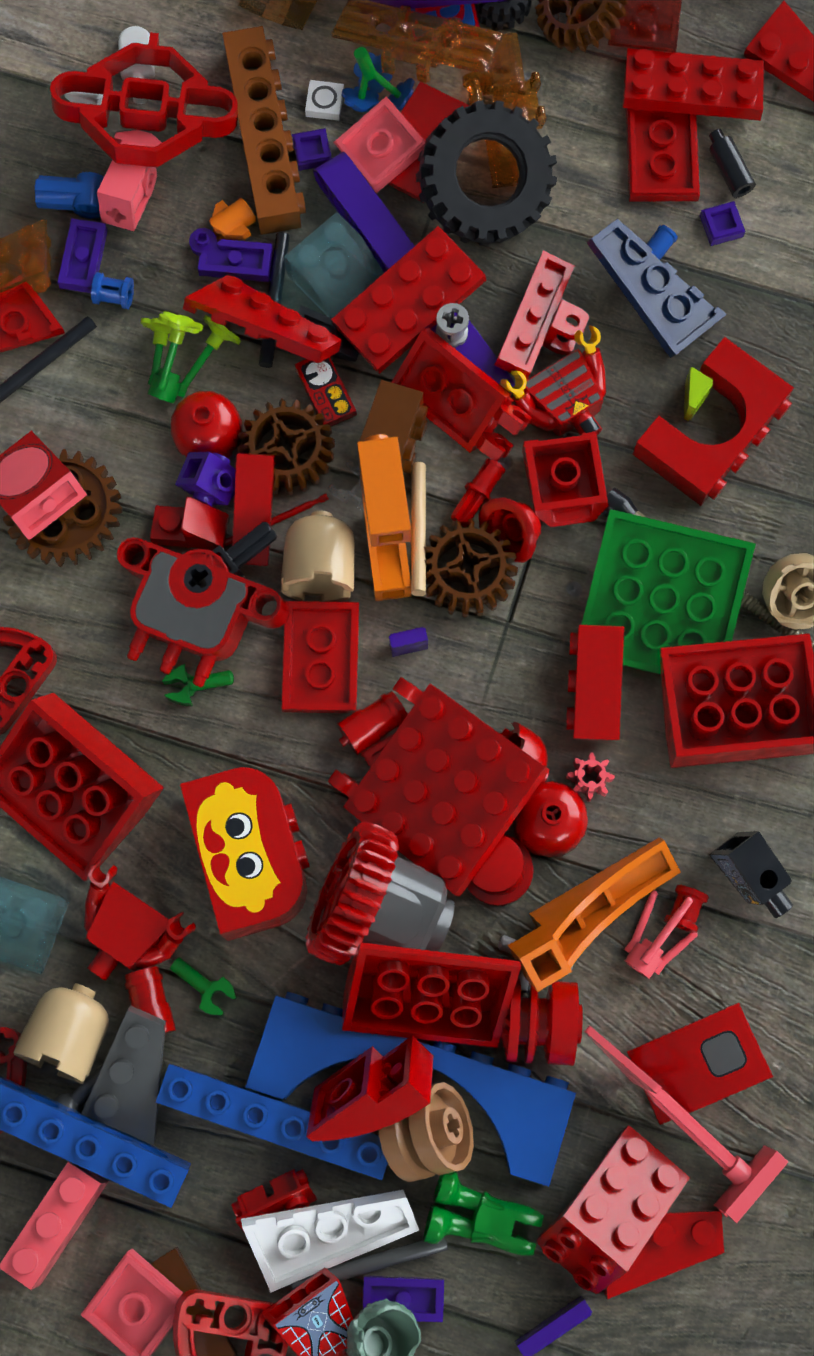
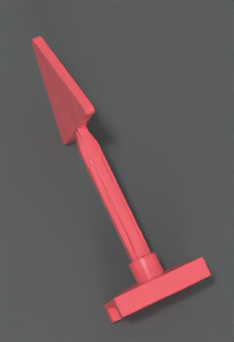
[584,1025,788,1223]

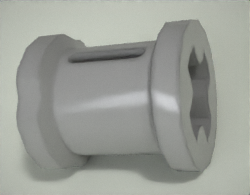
[436,303,469,348]

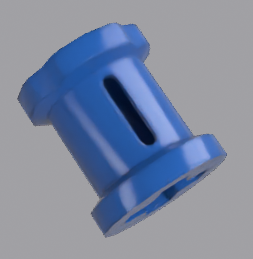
[91,272,134,310]

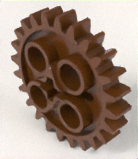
[3,449,123,567]

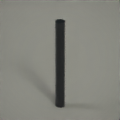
[259,232,290,368]
[0,316,97,403]

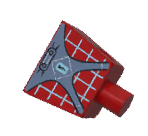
[262,1267,353,1356]

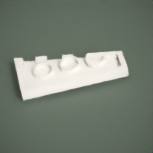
[241,1190,419,1292]

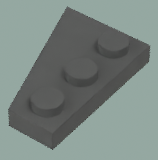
[81,1005,166,1145]

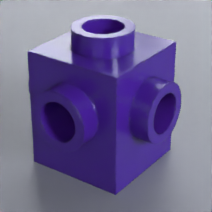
[175,452,236,507]

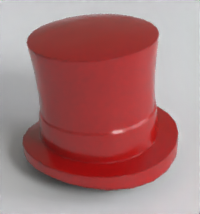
[467,835,534,906]

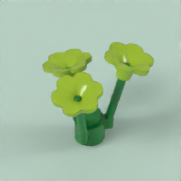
[140,311,241,404]

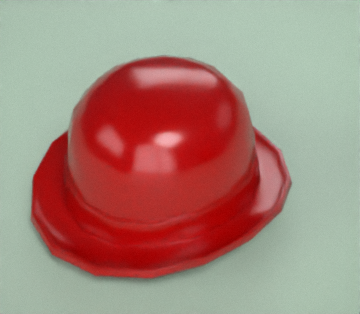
[479,497,541,563]

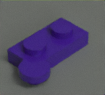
[189,228,273,282]

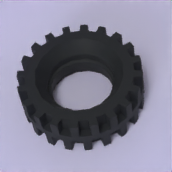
[416,100,557,246]

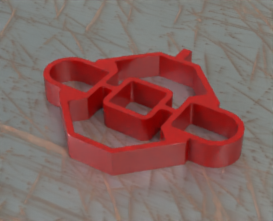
[50,32,238,168]

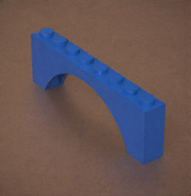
[245,991,576,1187]

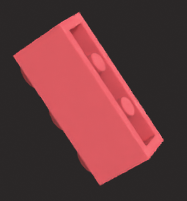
[0,1161,109,1290]

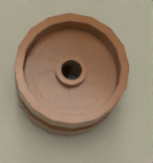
[379,1082,474,1182]

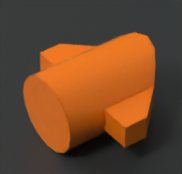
[209,198,256,242]

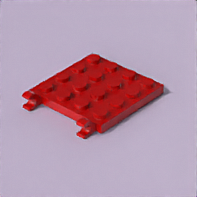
[327,677,550,897]

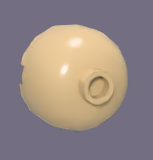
[762,553,814,630]

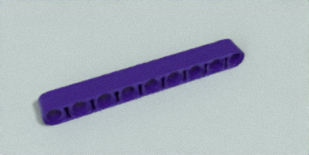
[313,152,515,398]

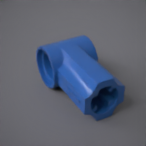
[34,172,104,219]

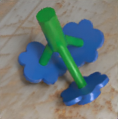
[342,47,415,112]

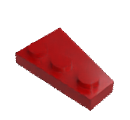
[743,0,814,102]

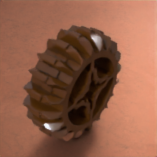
[535,0,628,53]
[237,398,335,496]
[424,518,518,618]

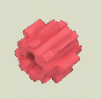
[566,752,615,802]

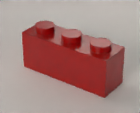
[566,625,624,740]

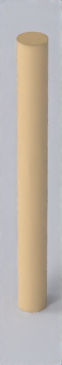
[411,462,426,596]

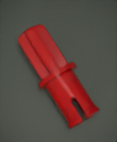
[451,458,506,527]

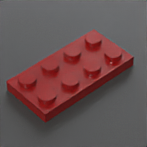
[623,48,764,121]
[331,226,487,374]

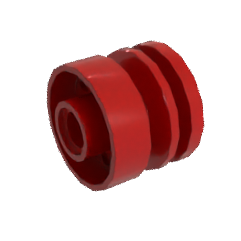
[501,979,583,1066]

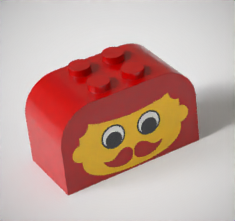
[180,767,310,941]

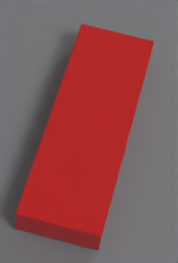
[232,453,275,566]

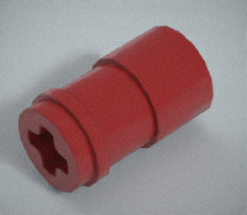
[337,691,408,755]
[124,966,176,1035]

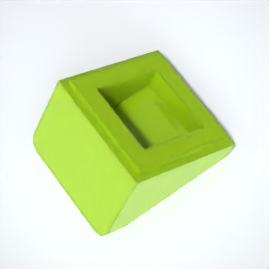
[684,367,713,421]

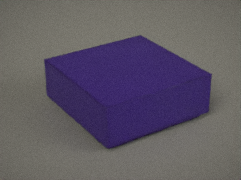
[292,128,332,171]
[700,201,746,246]
[389,627,428,657]

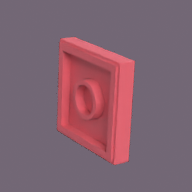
[333,96,426,194]
[81,1248,188,1356]

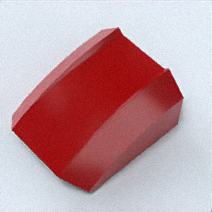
[522,432,608,527]

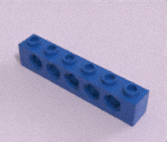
[155,1064,388,1180]
[0,1076,191,1208]

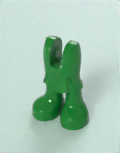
[423,1172,544,1256]

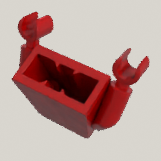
[84,859,196,981]

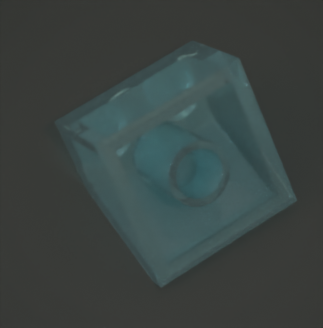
[284,212,384,318]
[0,877,69,974]

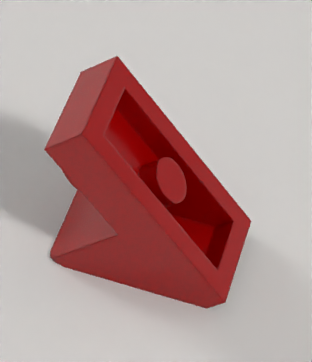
[150,497,229,549]

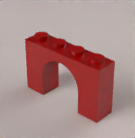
[632,337,794,506]

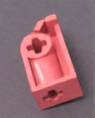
[97,130,162,231]

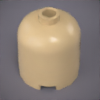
[281,511,355,602]
[13,983,109,1084]

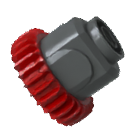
[305,821,455,965]

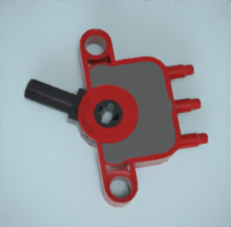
[117,522,290,687]

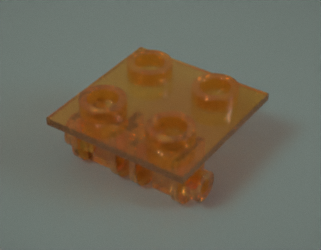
[0,219,51,293]

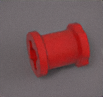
[664,885,709,933]

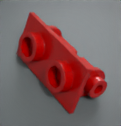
[231,1169,318,1233]

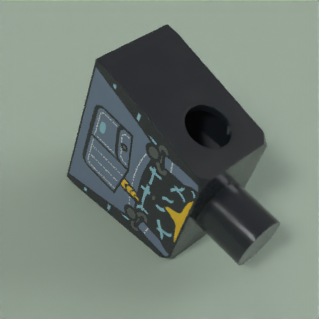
[709,831,793,918]

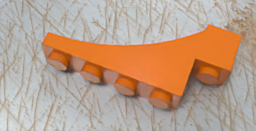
[508,837,681,992]

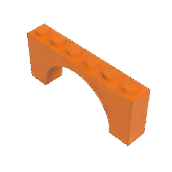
[357,434,412,601]

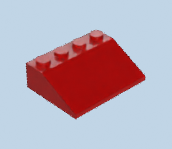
[660,633,814,768]
[0,693,164,882]
[342,942,521,1048]

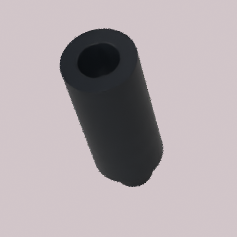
[709,129,756,198]

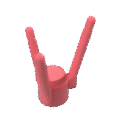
[624,890,698,979]

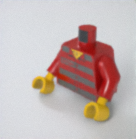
[500,325,606,436]

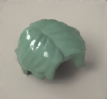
[347,1298,421,1356]

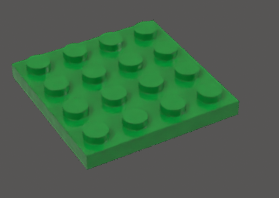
[581,509,756,675]

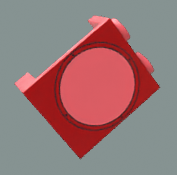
[0,430,87,540]

